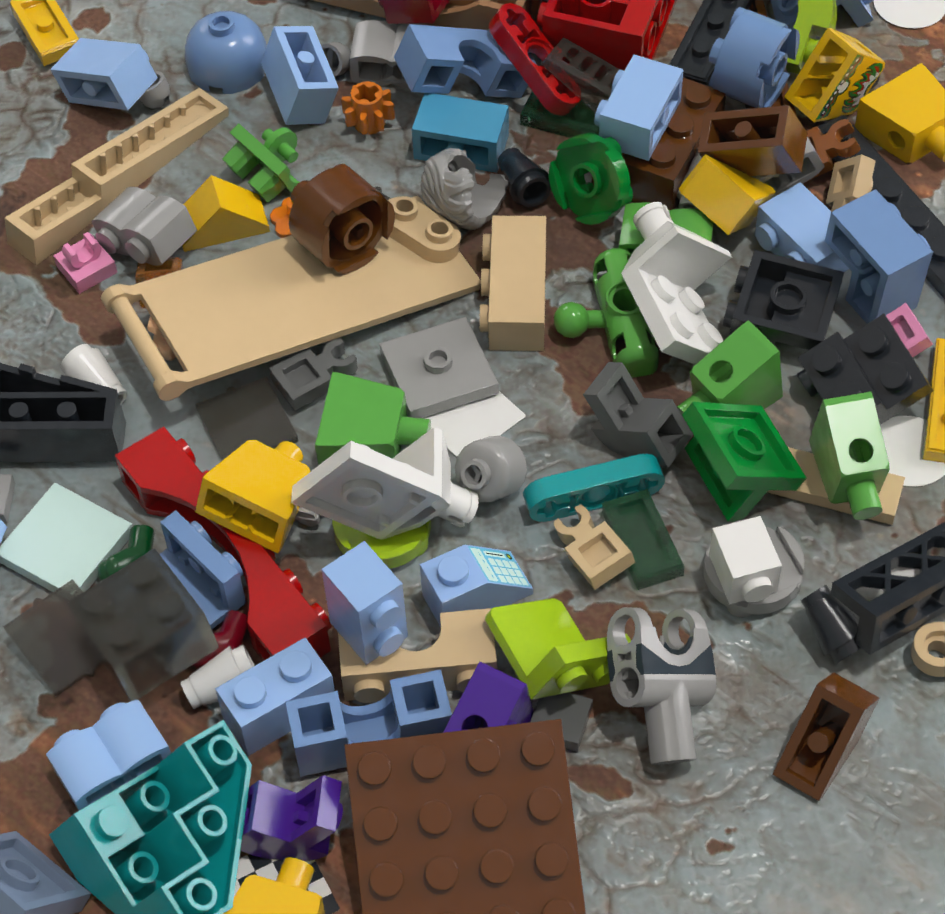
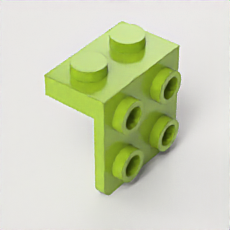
[485,598,631,700]

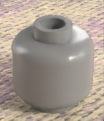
[455,436,527,503]

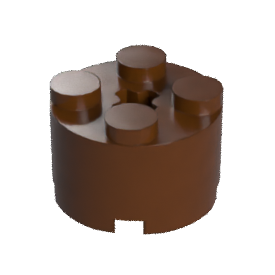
[289,164,395,273]

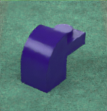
[240,775,343,861]

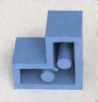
[825,189,933,324]

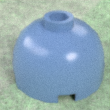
[185,11,267,94]

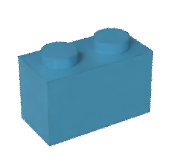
[412,93,509,173]

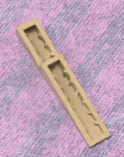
[4,88,229,266]

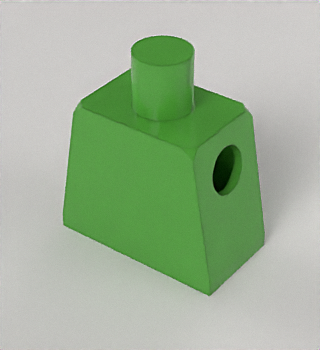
[677,320,783,430]
[315,372,431,466]
[809,392,890,520]

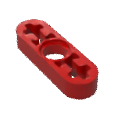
[489,3,583,116]

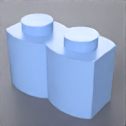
[46,700,171,811]

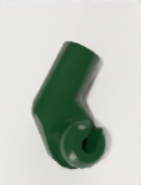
[98,525,155,587]

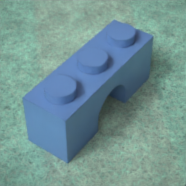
[394,24,537,98]
[286,669,452,777]

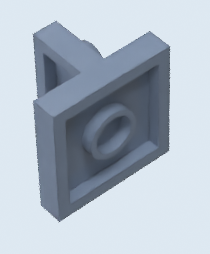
[0,831,91,914]

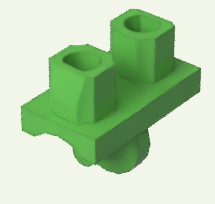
[222,123,300,203]

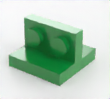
[682,402,807,522]

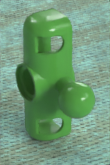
[554,248,659,378]

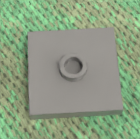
[379,317,499,418]

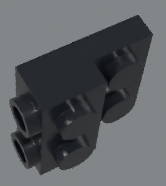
[723,250,844,350]
[797,313,934,425]

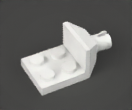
[621,202,732,365]
[291,427,479,540]

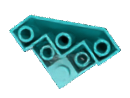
[49,720,252,914]

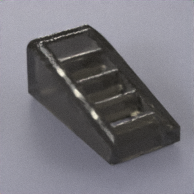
[541,37,620,113]

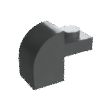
[583,362,693,468]

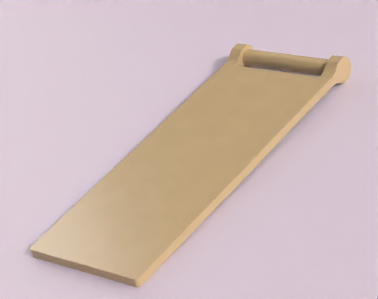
[101,196,481,401]

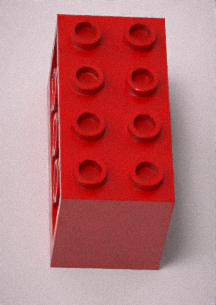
[537,0,677,92]

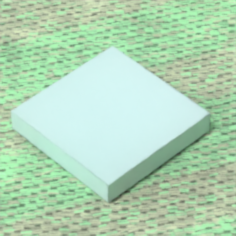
[0,483,133,605]

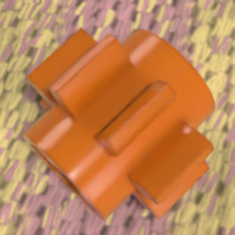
[341,81,395,135]

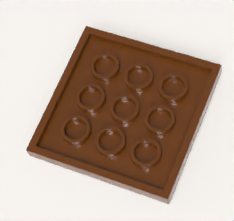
[344,719,586,914]

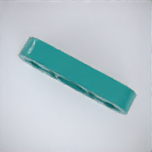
[523,454,665,522]

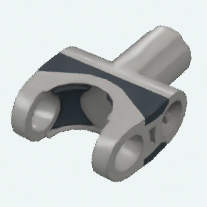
[607,607,716,765]

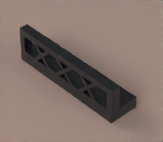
[831,522,945,655]

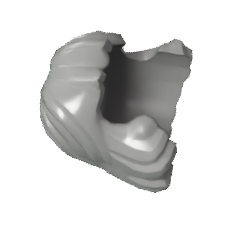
[420,148,509,230]

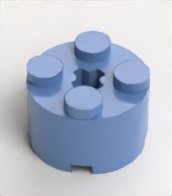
[709,7,800,108]

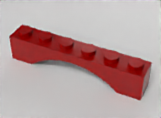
[115,426,332,661]

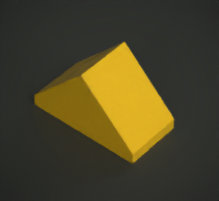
[678,154,775,235]
[182,175,270,252]

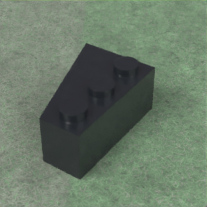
[0,363,126,462]

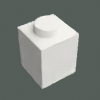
[709,516,782,605]

